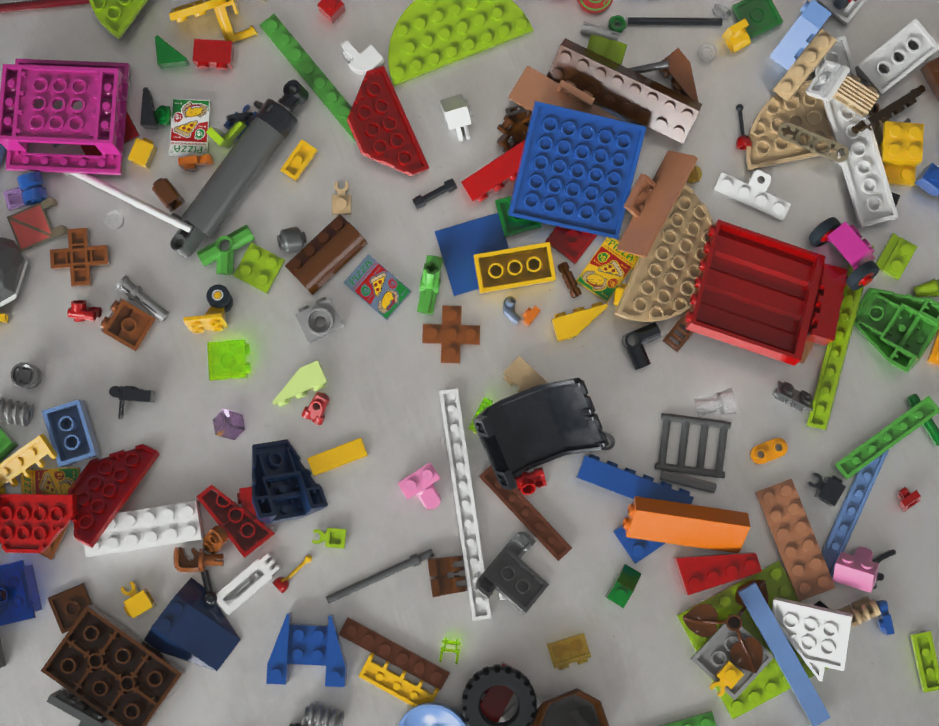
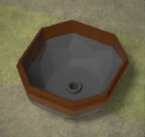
[531,688,609,726]

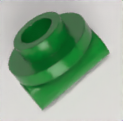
[154,105,171,126]

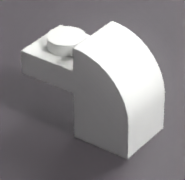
[342,41,384,75]

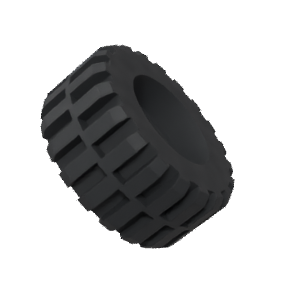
[461,664,537,726]

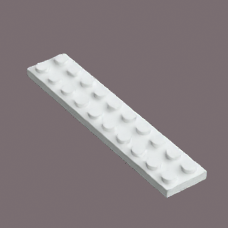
[814,35,898,228]

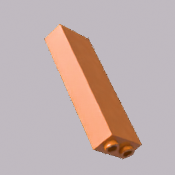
[623,496,750,553]

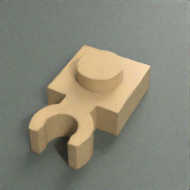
[332,181,351,215]

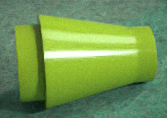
[913,278,939,297]

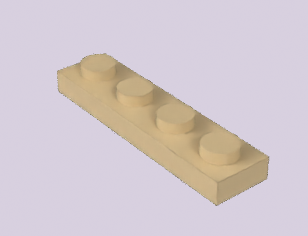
[773,29,837,102]

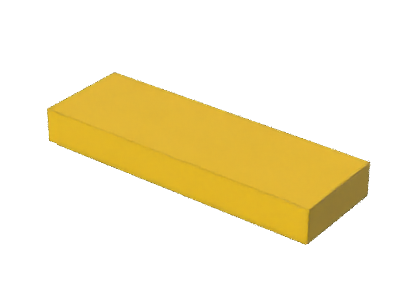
[307,438,368,476]

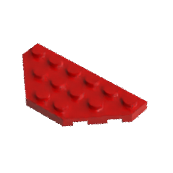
[347,66,429,176]
[68,444,160,548]
[0,494,77,553]

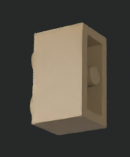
[503,356,547,393]

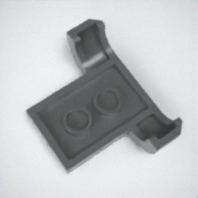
[475,532,549,614]

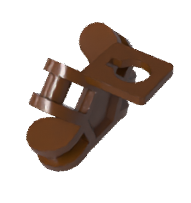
[497,106,532,153]

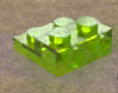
[207,339,251,381]

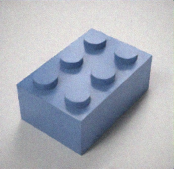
[42,399,101,467]

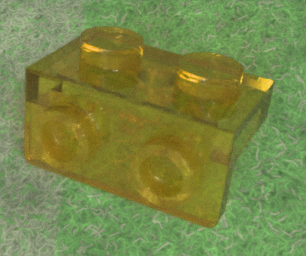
[547,633,591,670]

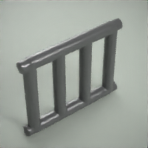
[655,413,731,478]

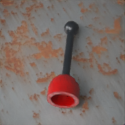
[736,104,752,150]

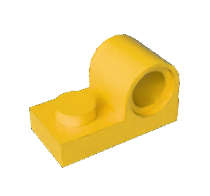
[722,19,751,53]

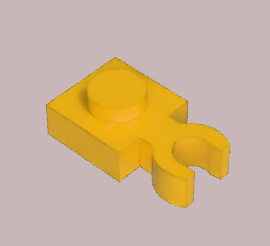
[709,660,744,697]

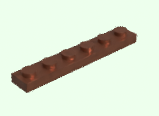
[479,465,572,561]
[338,617,450,690]

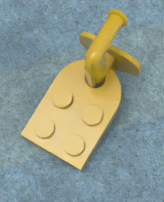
[169,0,258,42]

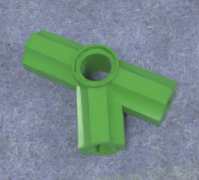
[196,224,255,275]
[417,255,443,315]

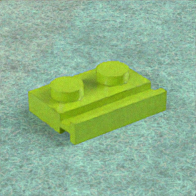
[876,233,918,280]

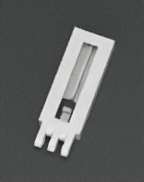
[216,552,282,616]

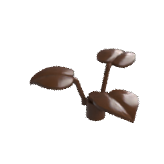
[683,580,768,673]

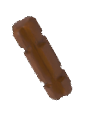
[558,262,582,298]

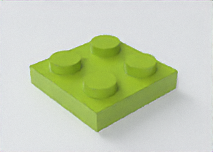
[233,242,285,294]

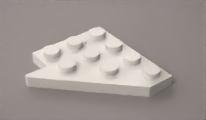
[772,597,853,681]

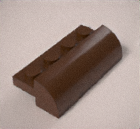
[285,214,368,295]

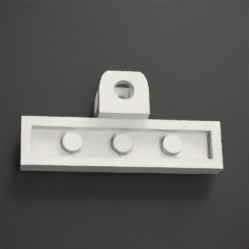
[713,169,791,221]

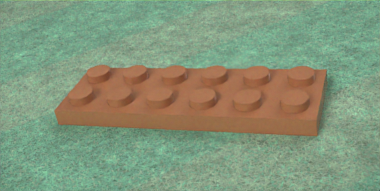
[755,479,836,601]

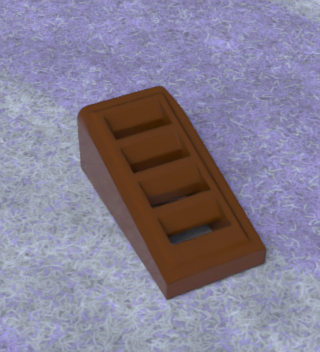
[662,310,694,352]

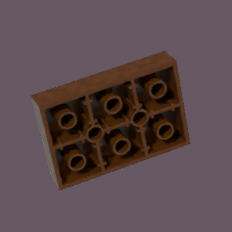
[41,604,186,726]

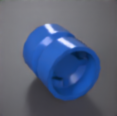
[17,172,48,205]

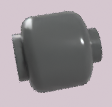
[277,227,307,253]

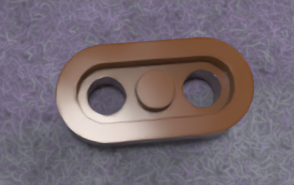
[203,525,228,554]

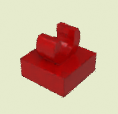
[898,487,921,512]

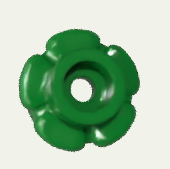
[608,15,627,34]

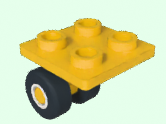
[183,284,233,334]

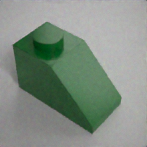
[605,564,641,608]

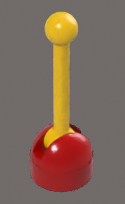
[272,555,312,594]

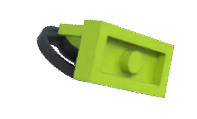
[206,112,253,148]

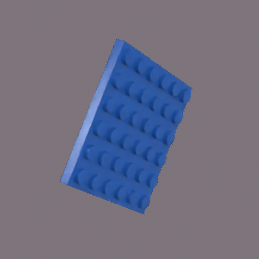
[507,101,646,239]

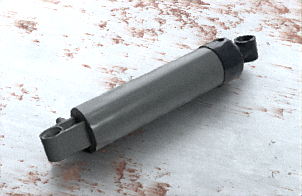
[170,80,309,258]

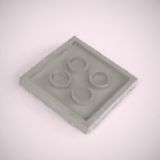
[690,624,774,700]

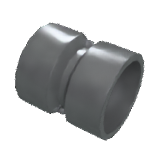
[11,362,42,389]

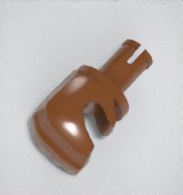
[173,547,224,573]

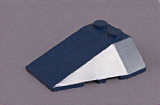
[252,439,328,524]
[144,577,241,671]

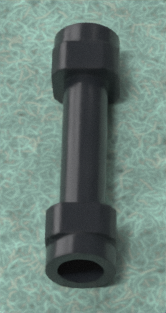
[412,178,457,210]

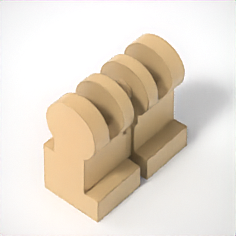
[837,596,881,629]

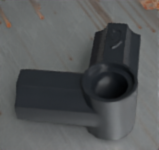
[622,322,662,370]

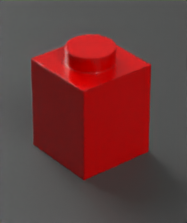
[317,0,346,23]

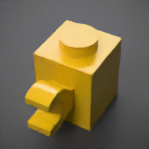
[121,581,156,618]

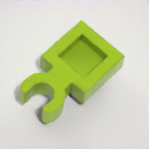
[312,527,347,549]

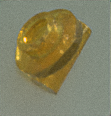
[686,165,702,184]

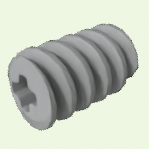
[0,398,34,427]
[301,702,344,726]

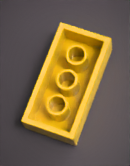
[473,242,556,294]

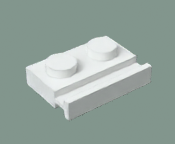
[805,60,850,102]

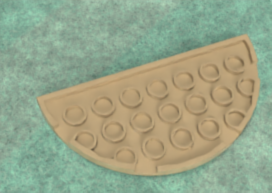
[746,80,890,171]
[614,183,714,322]

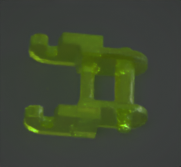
[439,637,460,664]

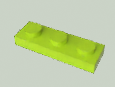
[910,631,939,693]

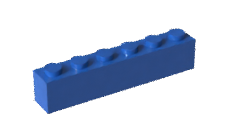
[576,453,694,504]

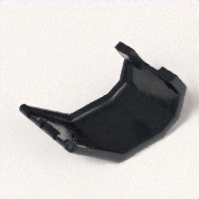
[473,378,609,490]

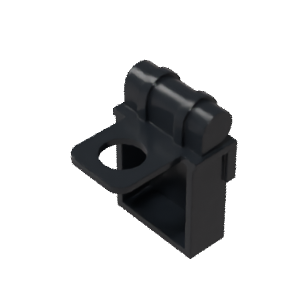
[109,386,155,419]

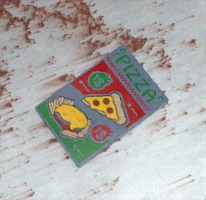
[343,254,412,320]

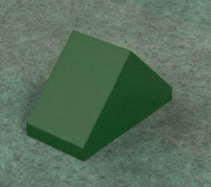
[155,35,189,69]

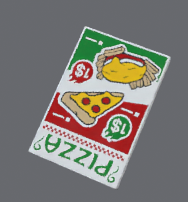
[169,98,211,156]

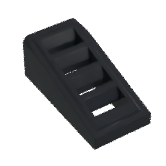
[140,87,158,130]

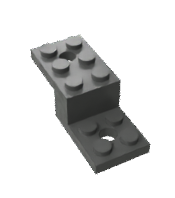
[46,689,109,726]

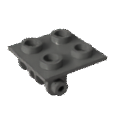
[772,381,813,412]

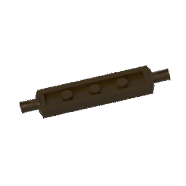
[852,85,926,134]

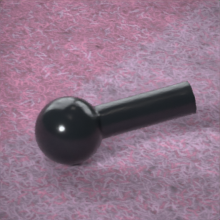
[201,570,217,607]

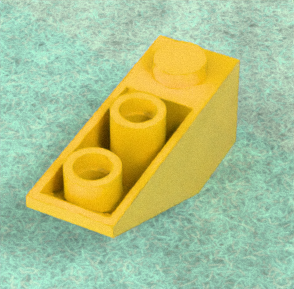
[551,302,608,342]

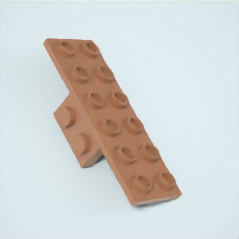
[509,66,622,121]
[617,151,698,258]

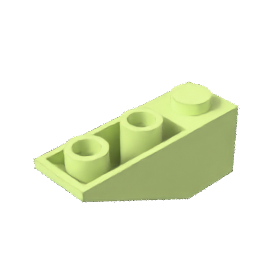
[273,360,328,407]

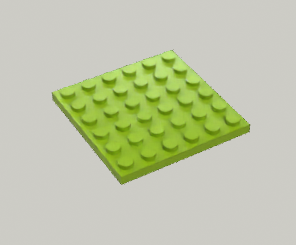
[677,561,828,719]

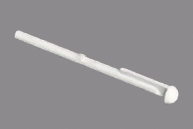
[64,173,193,233]

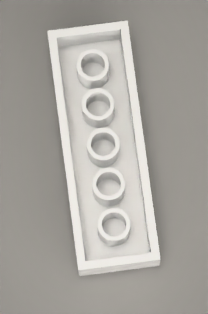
[84,501,205,557]

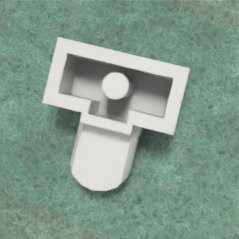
[440,94,473,142]

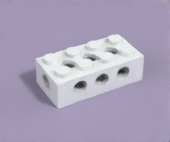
[855,19,939,97]

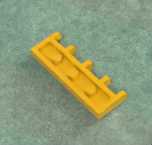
[0,434,58,494]
[358,652,440,707]

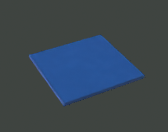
[435,213,509,296]

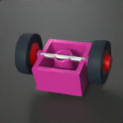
[809,217,880,291]

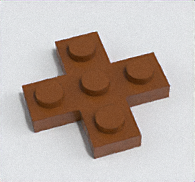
[50,228,110,287]
[422,305,480,364]

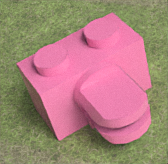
[398,462,441,509]
[833,547,879,593]

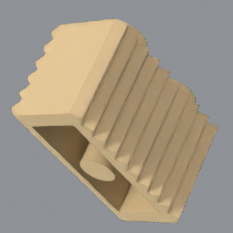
[833,75,880,117]

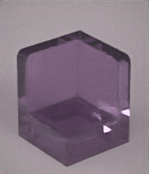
[213,409,245,440]

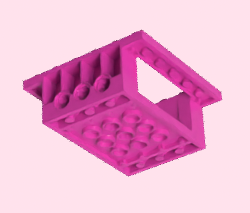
[0,59,130,175]

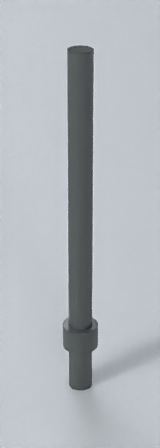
[326,549,434,603]

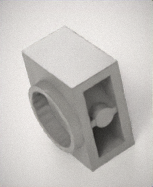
[295,297,344,343]

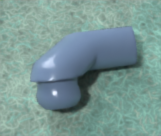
[503,296,522,325]

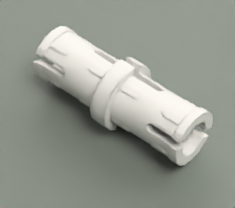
[580,21,620,41]

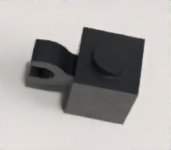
[807,473,846,507]

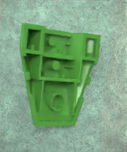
[854,288,939,373]

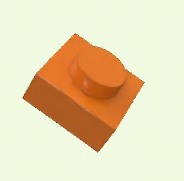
[522,306,541,327]

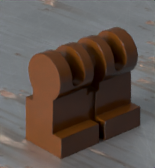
[427,555,468,597]

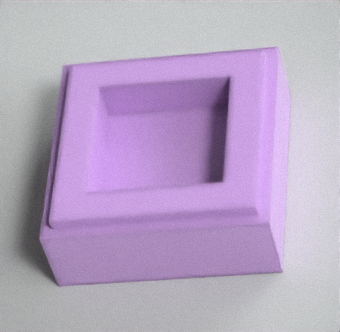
[3,187,28,211]

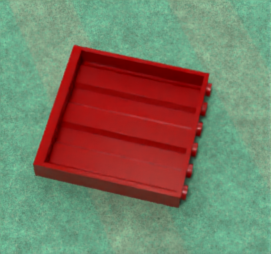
[685,219,826,366]

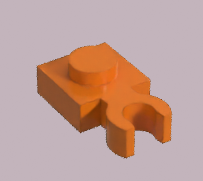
[178,154,213,171]

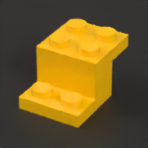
[878,121,924,186]

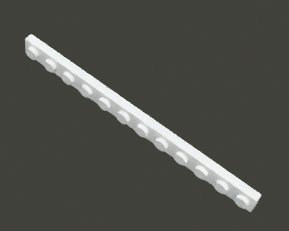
[439,388,492,621]

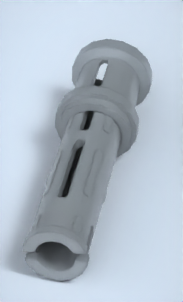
[115,275,170,322]

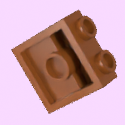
[100,298,155,351]

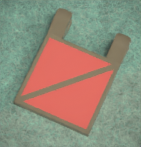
[7,197,68,252]

